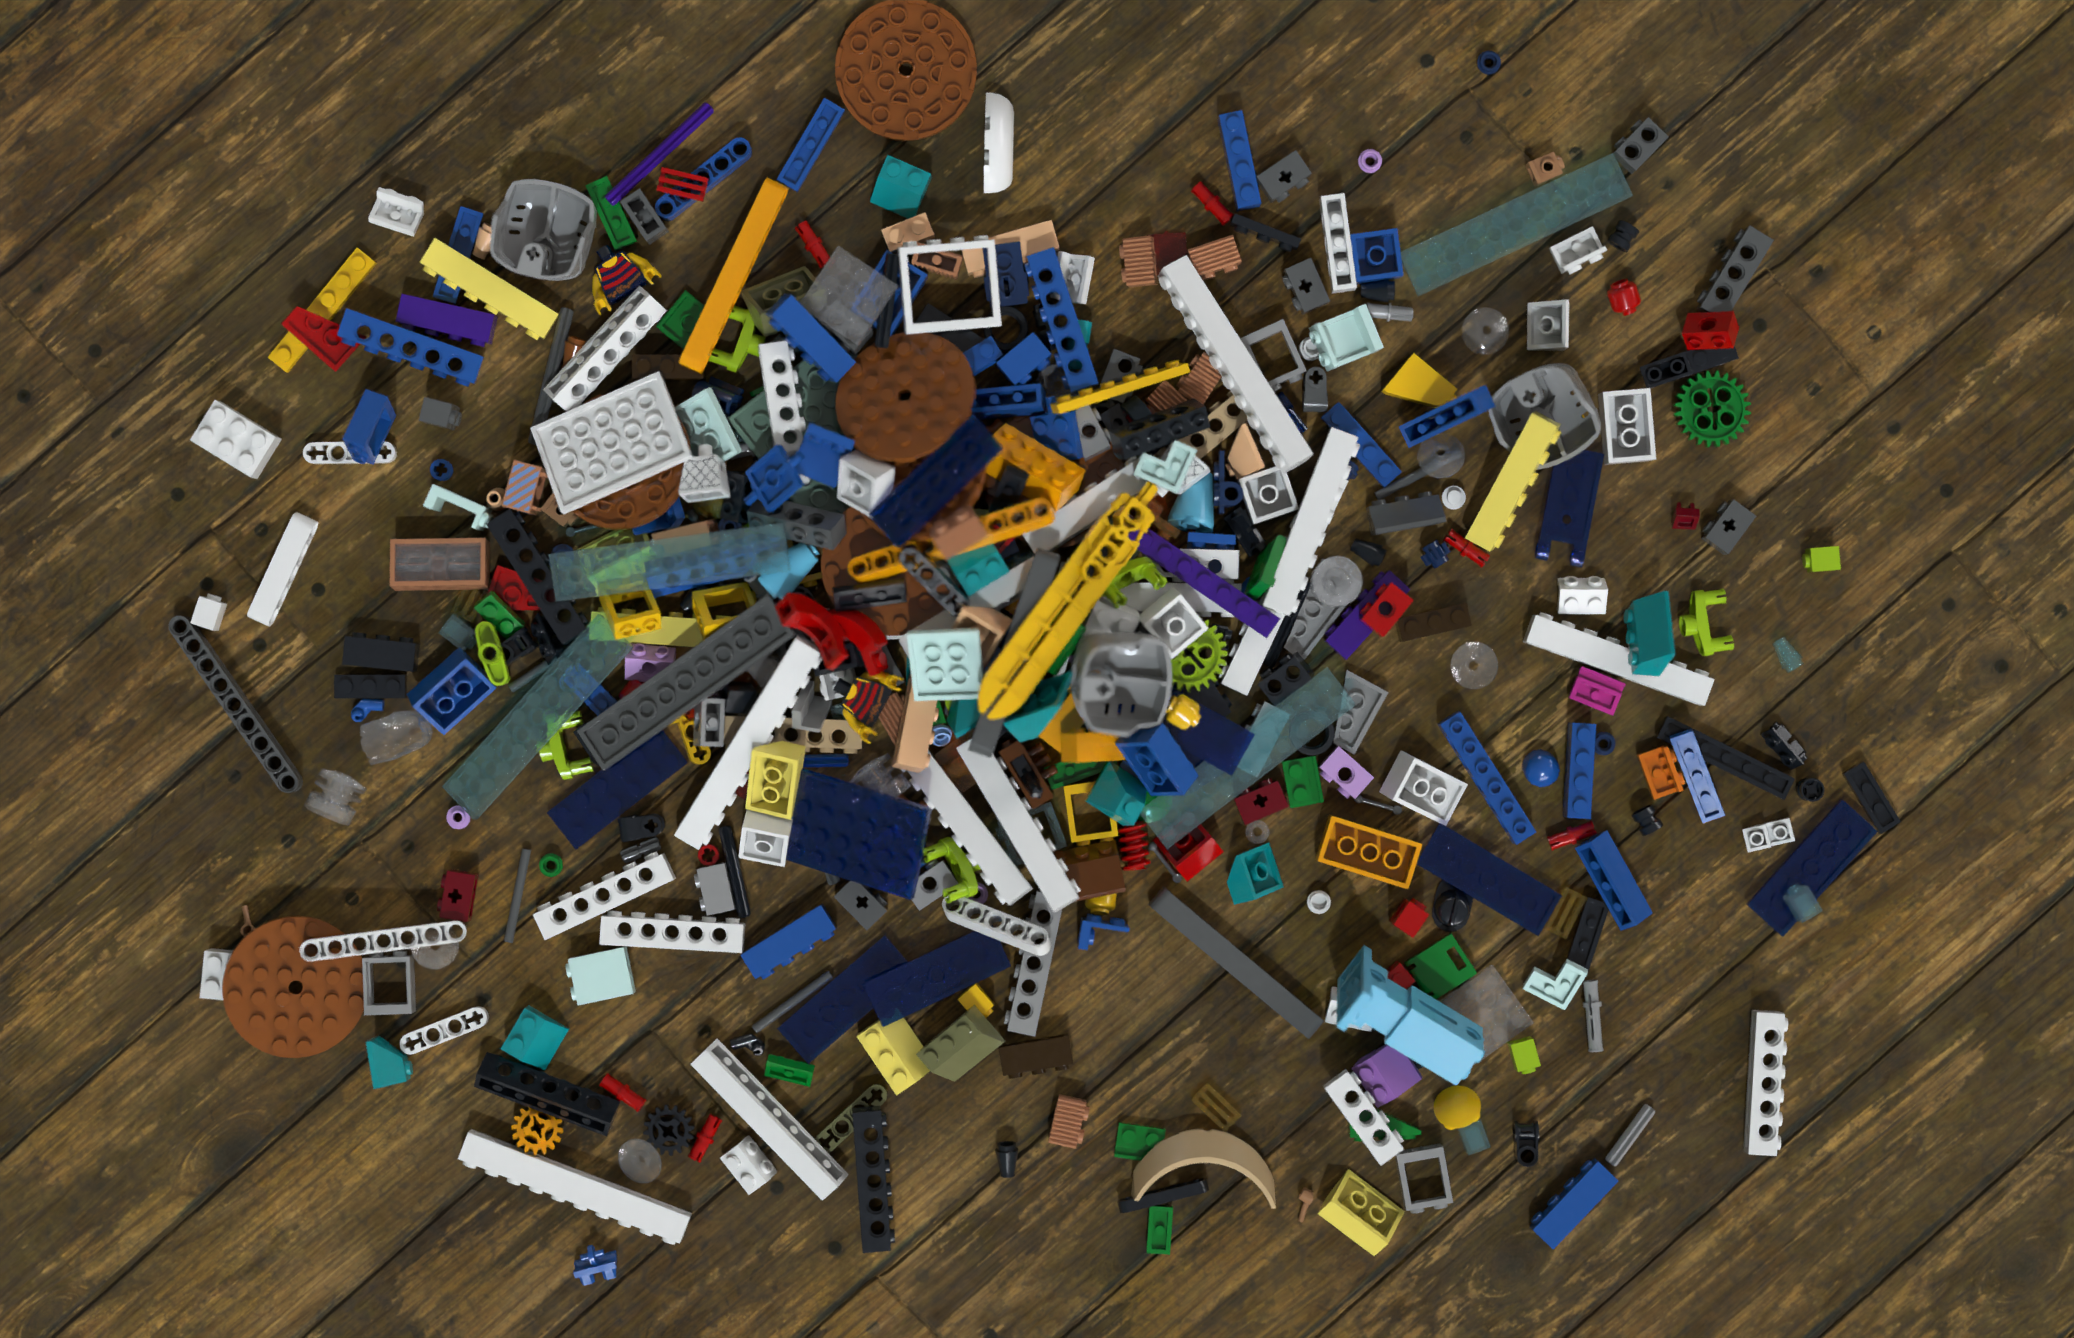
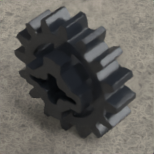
[643,1104,695,1156]

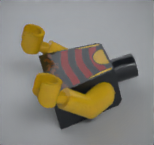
[833,672,904,744]

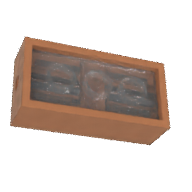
[390,538,490,591]

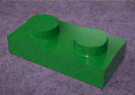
[474,590,525,640]
[764,1054,815,1087]
[1146,1205,1173,1255]

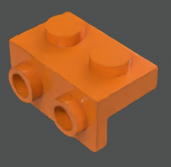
[1637,745,1685,800]

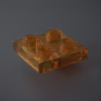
[1135,498,1181,541]
[934,729,977,794]

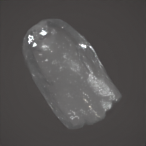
[360,710,433,765]

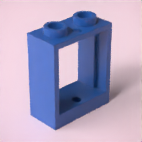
[342,389,396,465]

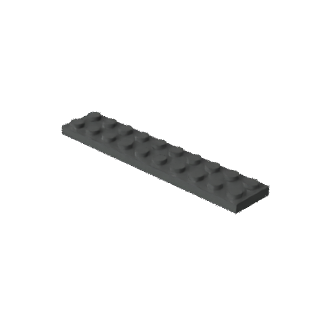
[577,595,796,770]

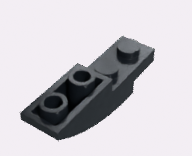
[1640,345,1739,388]

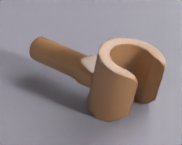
[240,905,255,937]
[1298,1187,1313,1222]

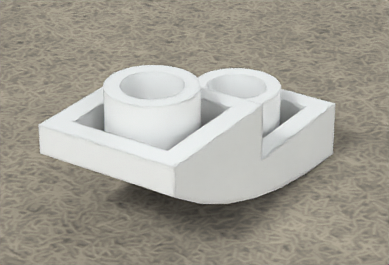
[1742,817,1795,852]

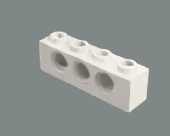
[1319,193,1357,294]
[1144,549,1240,584]
[1323,1069,1404,1165]

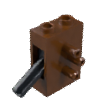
[999,737,1058,809]

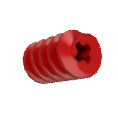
[1118,821,1151,871]

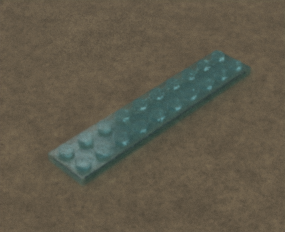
[1401,153,1633,297]
[549,523,791,602]
[442,614,633,820]
[1140,667,1356,849]

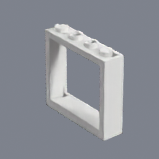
[897,235,1002,334]

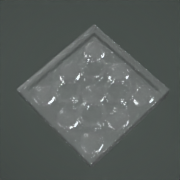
[800,246,898,346]
[1439,964,1534,1064]

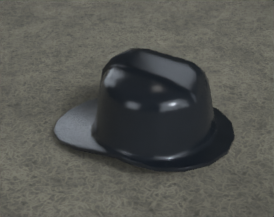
[1432,875,1473,932]

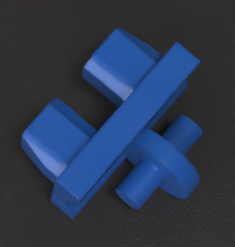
[573,1245,617,1286]

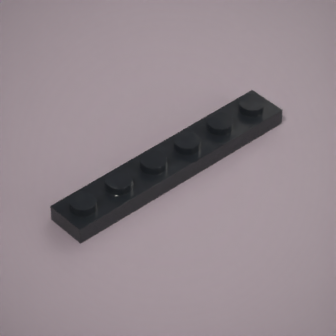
[1656,716,1795,800]

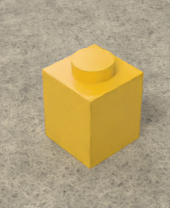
[958,982,994,1018]

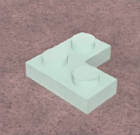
[1134,440,1197,494]
[1523,959,1588,1010]

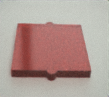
[1147,231,1187,276]

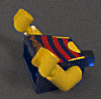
[592,245,662,315]

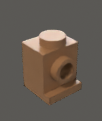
[1525,152,1565,187]
[540,492,579,528]

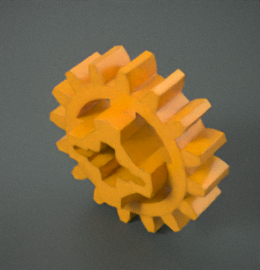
[511,1107,563,1156]

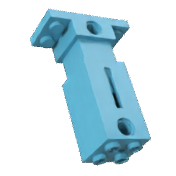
[1336,945,1485,1086]

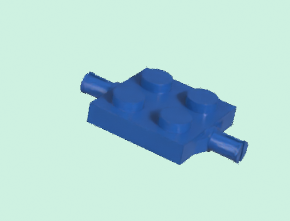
[1030,396,1084,460]
[744,445,805,512]

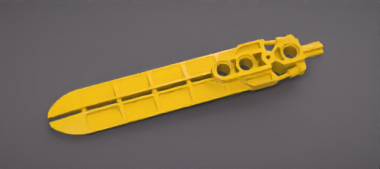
[978,481,1158,720]

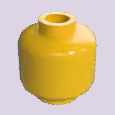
[1166,694,1201,730]
[1085,893,1117,916]

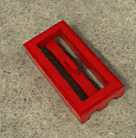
[656,167,709,202]

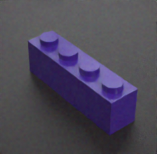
[396,294,498,347]
[1324,570,1410,660]

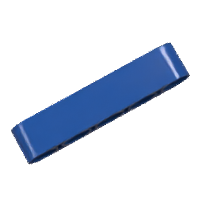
[655,137,752,221]

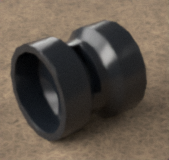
[1607,220,1639,253]
[1796,778,1825,802]
[1631,804,1663,836]

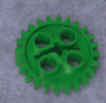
[1673,371,1751,448]

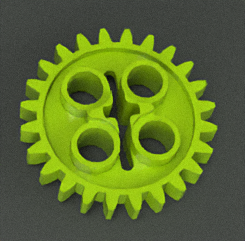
[1171,616,1228,693]

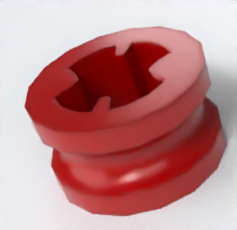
[698,844,720,866]

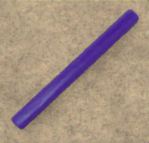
[605,102,714,206]

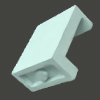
[1309,304,1384,371]
[423,484,493,531]
[565,946,636,1005]

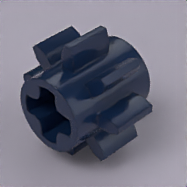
[1421,540,1451,569]

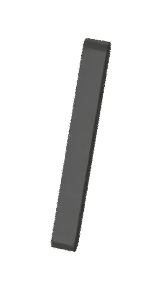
[968,548,1060,758]
[169,616,303,793]
[1148,886,1324,1039]

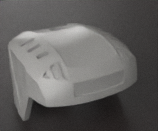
[490,179,597,281]
[1489,363,1601,470]
[1071,632,1172,737]

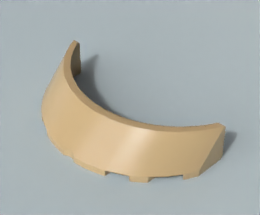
[1131,1129,1276,1209]

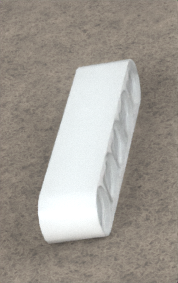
[247,512,318,627]
[942,897,1051,956]

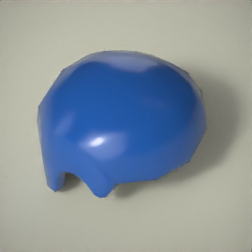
[1522,749,1560,788]

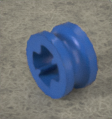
[430,459,453,481]

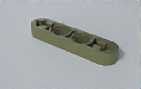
[815,1083,888,1153]

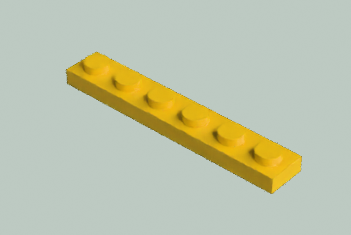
[268,248,377,373]
[1050,360,1190,414]

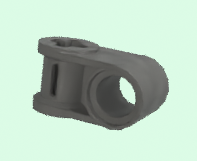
[1302,367,1328,412]

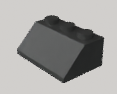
[1366,491,1446,536]

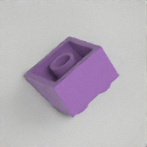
[1352,1044,1423,1108]

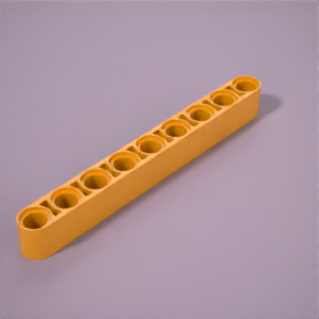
[679,177,789,373]
[848,498,1056,584]

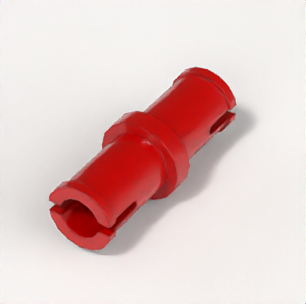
[1191,181,1234,226]
[794,220,833,268]
[1443,528,1490,568]
[1547,820,1597,851]
[599,1073,647,1112]
[687,1113,723,1163]

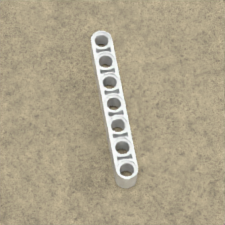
[899,557,1034,658]
[300,920,467,961]

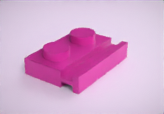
[1568,666,1626,716]

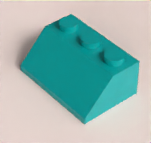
[1624,591,1675,676]

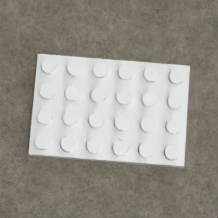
[530,371,693,514]

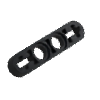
[899,544,970,617]
[1117,1178,1209,1213]

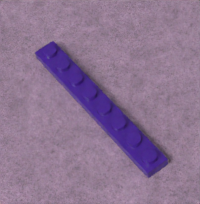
[1128,514,1280,638]

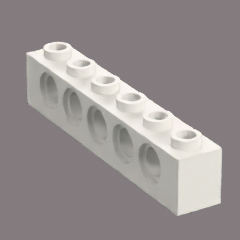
[543,285,667,412]
[758,341,810,485]
[533,851,676,940]
[599,911,745,953]
[1743,1010,1788,1156]

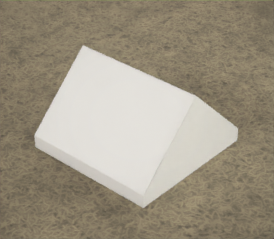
[1527,299,1569,351]

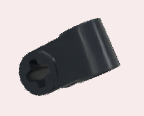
[492,626,539,666]
[617,814,665,842]
[1512,1121,1539,1167]

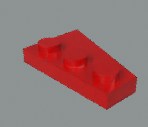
[280,306,367,372]
[487,565,566,611]

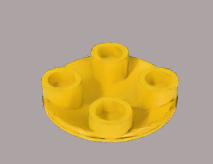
[1434,1086,1481,1130]

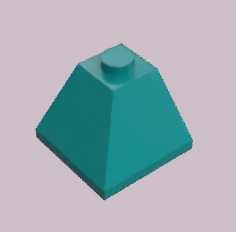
[947,699,981,738]
[1085,761,1147,826]
[1227,843,1284,905]
[366,1036,413,1089]

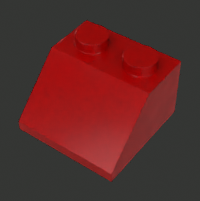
[1153,810,1224,882]

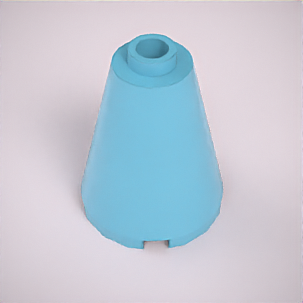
[1167,472,1214,533]
[752,543,819,602]

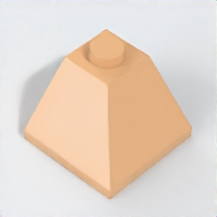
[1225,423,1265,481]
[952,606,1012,668]

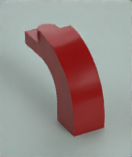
[775,592,848,670]
[828,609,888,676]

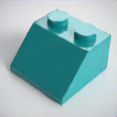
[870,155,932,219]
[501,1005,569,1070]

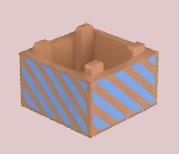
[502,460,549,515]

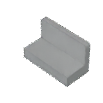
[792,680,832,732]

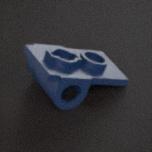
[982,241,1029,308]
[692,376,744,424]
[1213,451,1244,515]

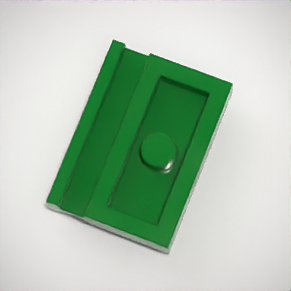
[1281,756,1324,808]
[1114,1122,1166,1161]

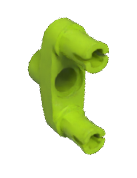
[708,305,766,373]
[1102,557,1167,609]
[1679,588,1734,656]
[475,621,511,686]
[538,711,594,780]
[921,837,981,903]

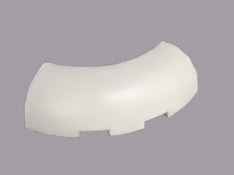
[984,93,1014,193]

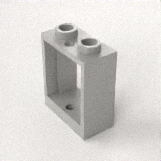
[1240,319,1307,392]
[362,951,416,1015]
[1395,1143,1453,1213]

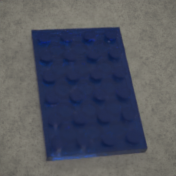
[786,768,932,900]

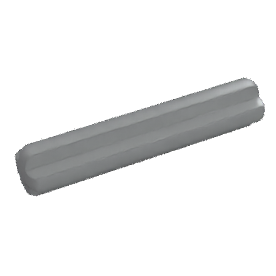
[1605,1104,1655,1166]

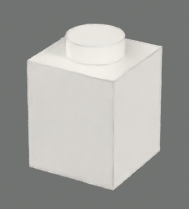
[190,593,227,631]

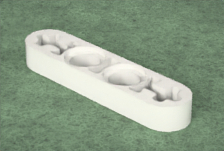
[303,441,397,464]
[400,1006,489,1055]

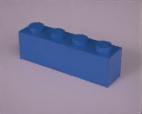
[1217,110,1261,212]
[766,294,856,383]
[969,383,1046,421]
[1399,385,1496,448]
[1563,722,1596,819]
[1575,830,1653,931]
[740,903,837,979]
[1529,1158,1618,1250]

